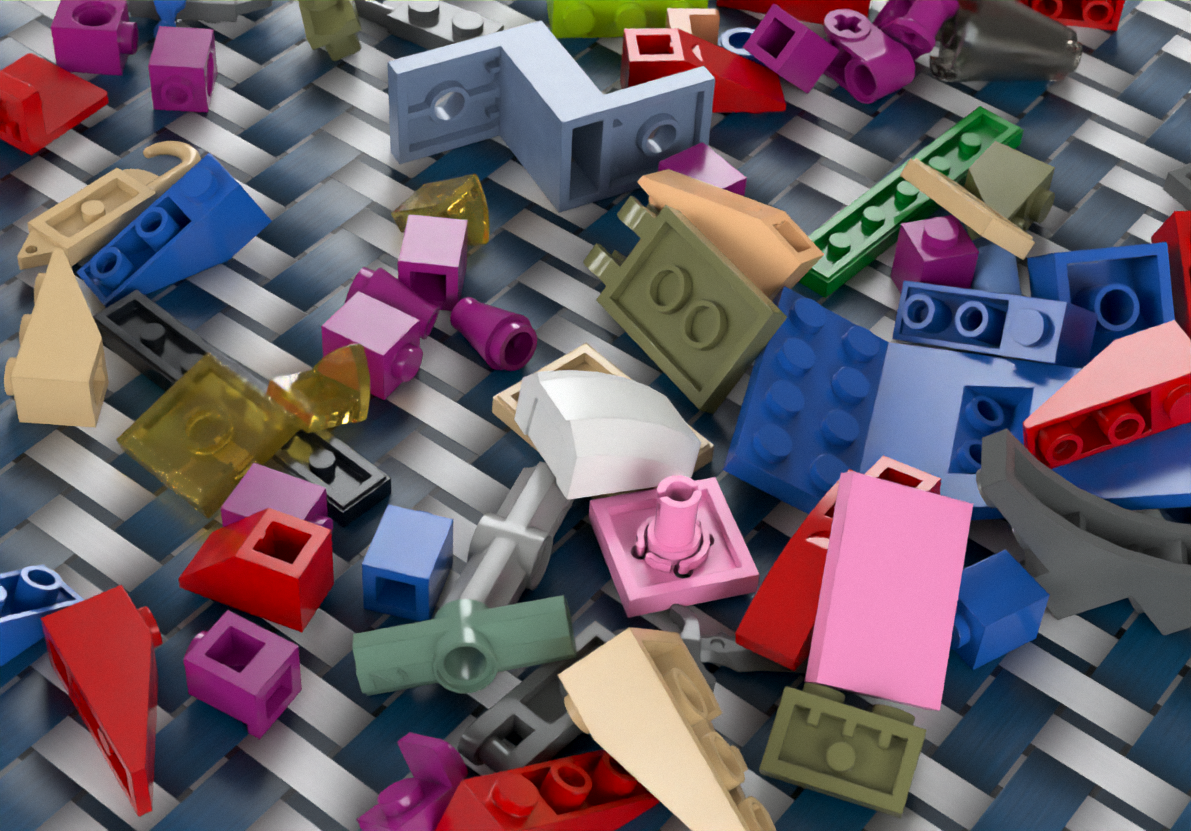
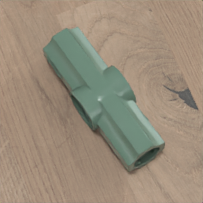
[353,595,577,696]

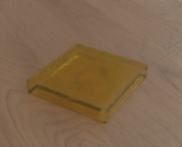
[116,352,301,519]

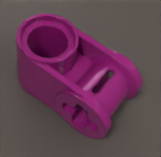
[872,0,959,61]
[823,9,915,104]

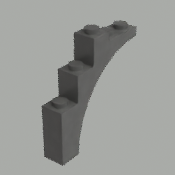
[976,429,1191,636]

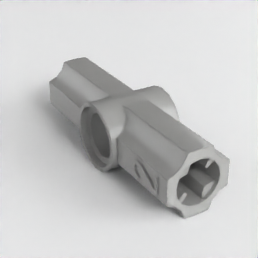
[442,461,574,609]

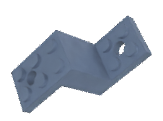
[387,20,715,213]

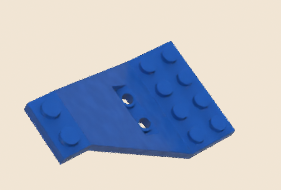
[723,286,1191,520]

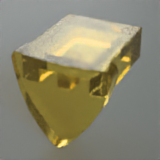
[391,174,490,246]
[264,343,370,433]

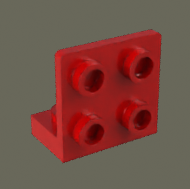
[0,53,109,156]

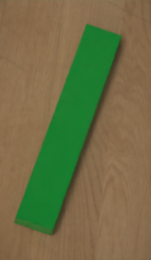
[798,106,1024,298]

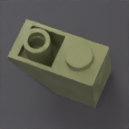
[964,141,1055,241]

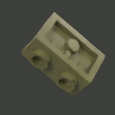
[759,683,927,818]

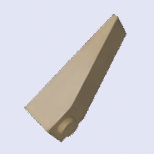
[558,627,777,831]

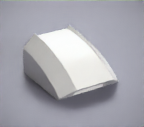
[514,370,701,500]

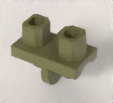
[298,0,362,61]

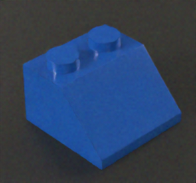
[1027,242,1175,362]

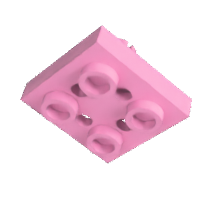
[589,475,760,618]

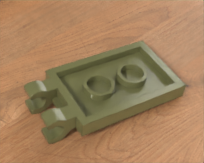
[583,195,787,414]

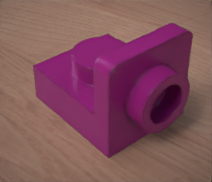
[356,733,467,831]

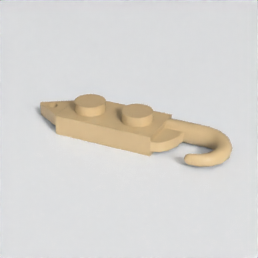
[17,141,201,270]

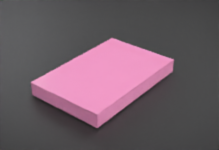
[805,471,973,711]

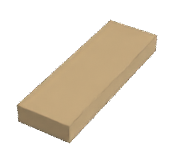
[900,158,1035,260]

